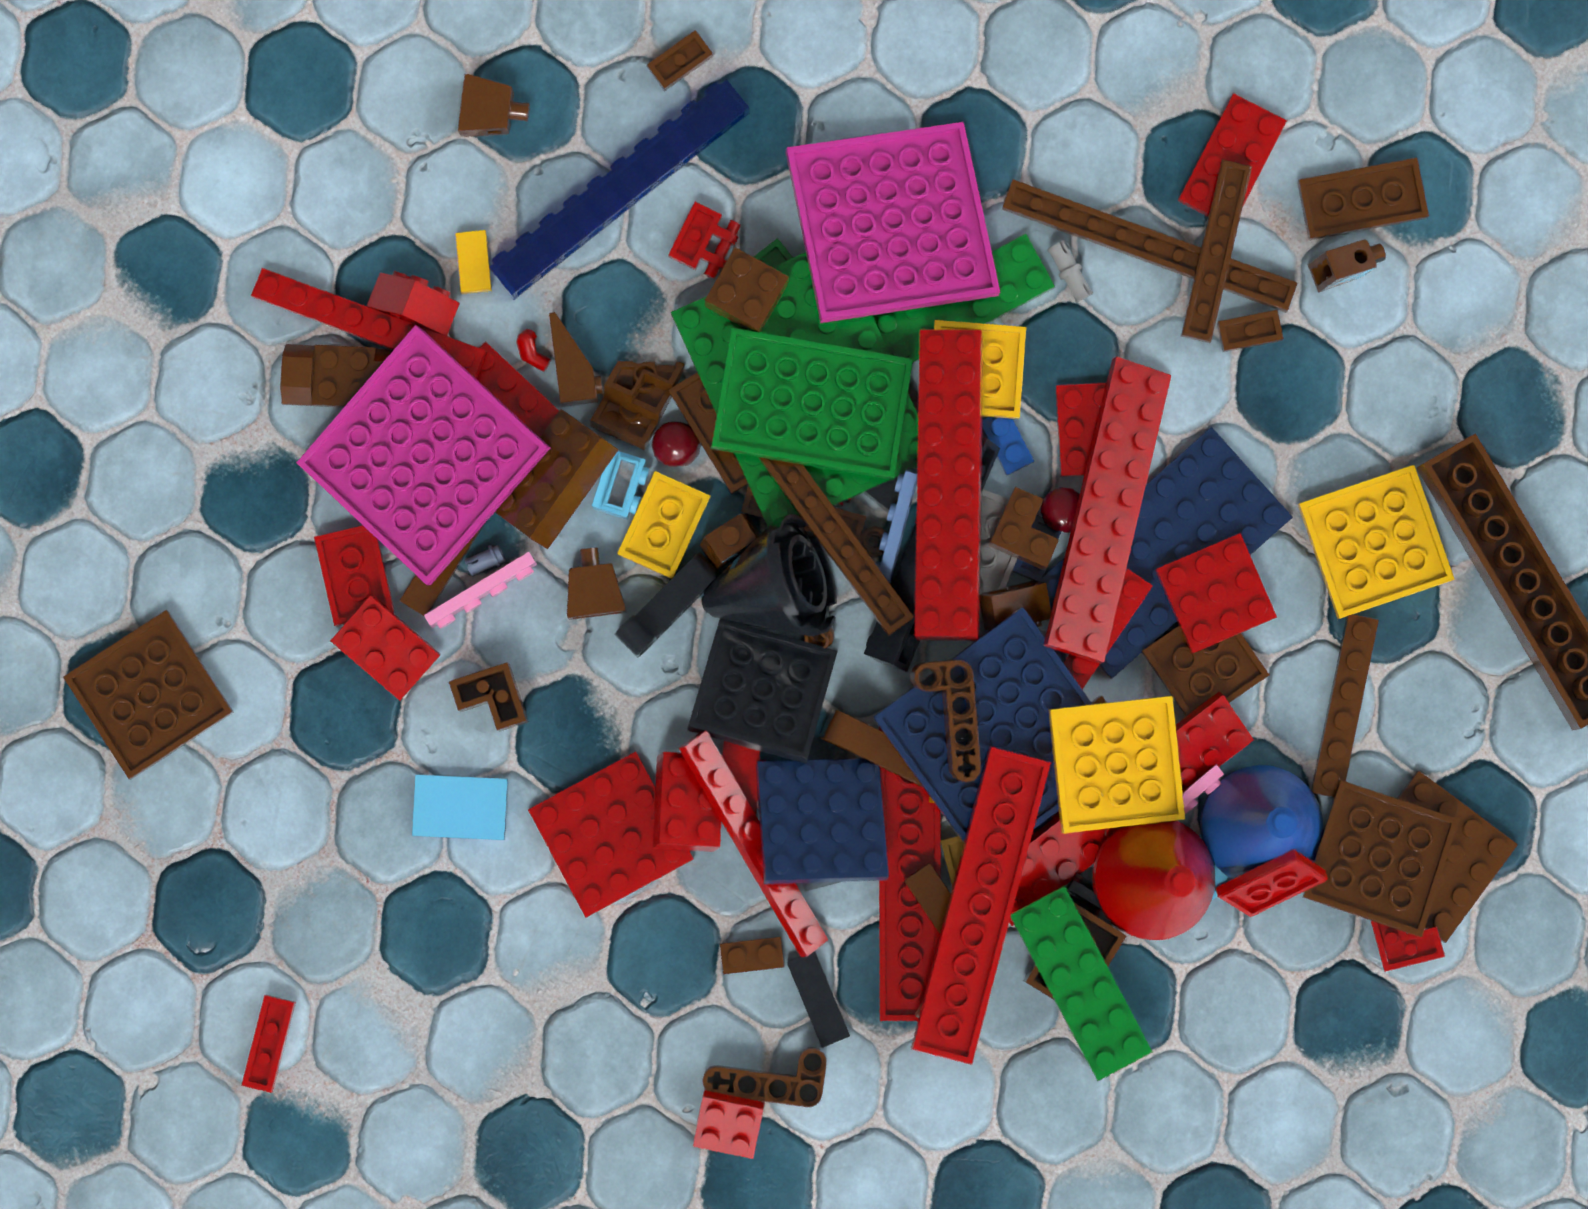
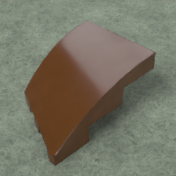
[590,361,685,450]

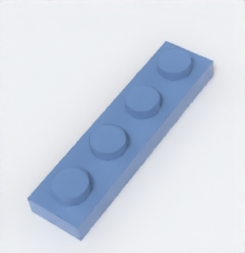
[876,467,917,584]

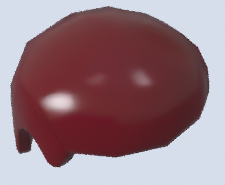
[651,421,701,467]
[1040,487,1080,533]

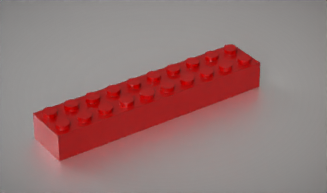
[915,330,983,641]

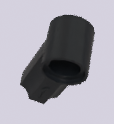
[1066,873,1114,927]

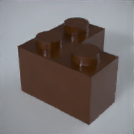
[988,487,1059,570]
[448,662,529,732]

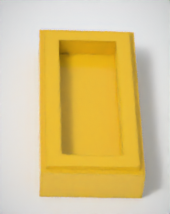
[455,230,492,294]

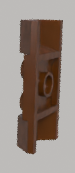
[280,344,393,408]

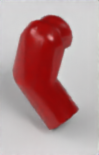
[516,329,551,372]

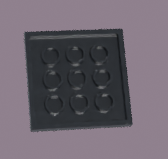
[687,619,838,763]

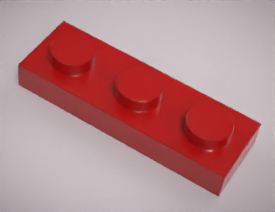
[241,995,296,1093]

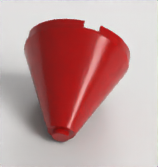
[1092,820,1216,940]

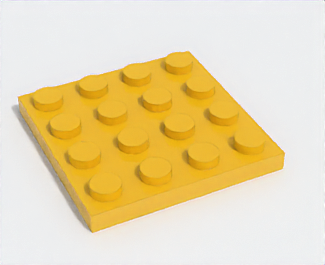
[1298,465,1455,619]
[1048,696,1185,833]

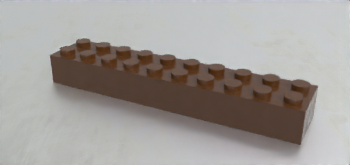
[1416,433,1588,731]

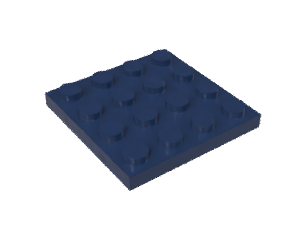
[756,759,889,884]

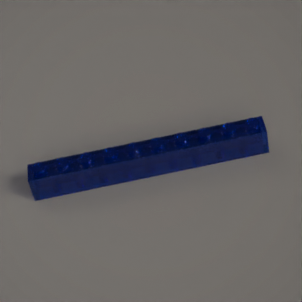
[489,79,750,300]

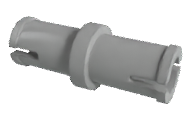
[1047,240,1093,303]

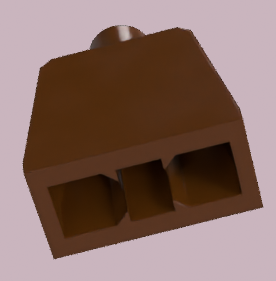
[458,74,530,137]
[567,548,627,620]

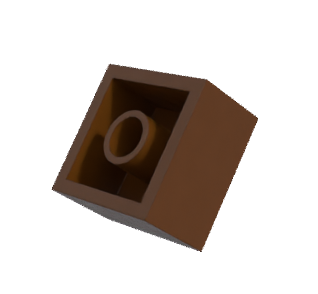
[705,247,789,333]

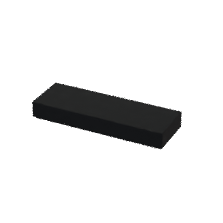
[787,951,850,1048]

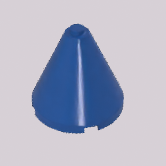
[1200,765,1323,880]

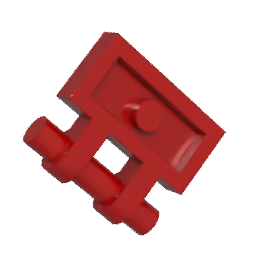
[668,202,741,279]

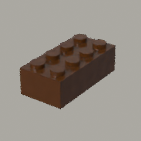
[495,409,619,549]

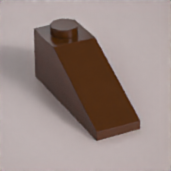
[549,312,603,407]

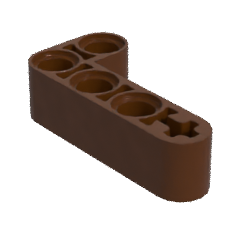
[910,660,981,782]
[819,710,923,787]
[703,1047,826,1107]

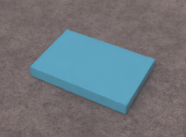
[412,775,508,840]

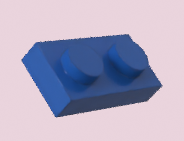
[982,417,1034,476]

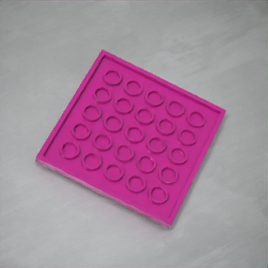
[785,122,1000,323]
[296,325,550,585]

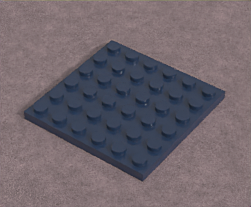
[872,607,1092,843]

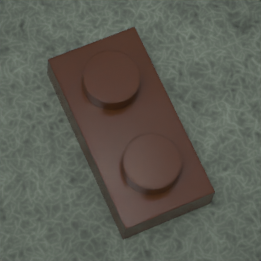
[647,30,713,91]
[1217,310,1284,352]
[720,937,784,974]

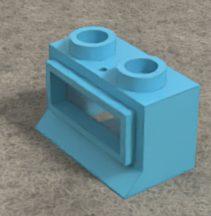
[592,451,650,520]

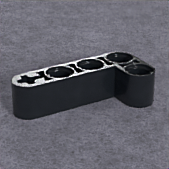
[615,552,721,658]

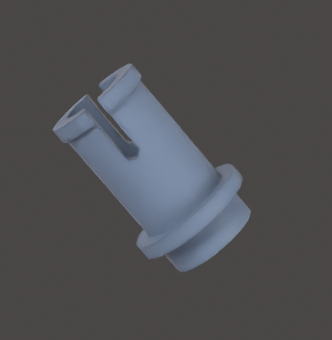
[464,544,506,577]

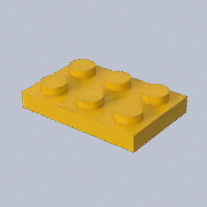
[617,471,711,579]

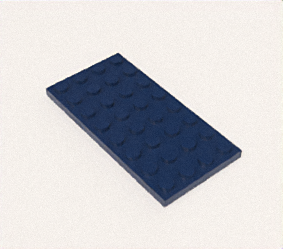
[1041,427,1293,679]

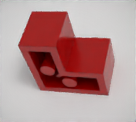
[367,271,460,336]

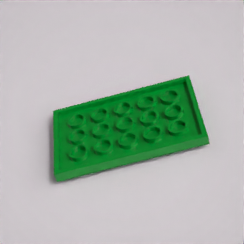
[711,328,913,480]

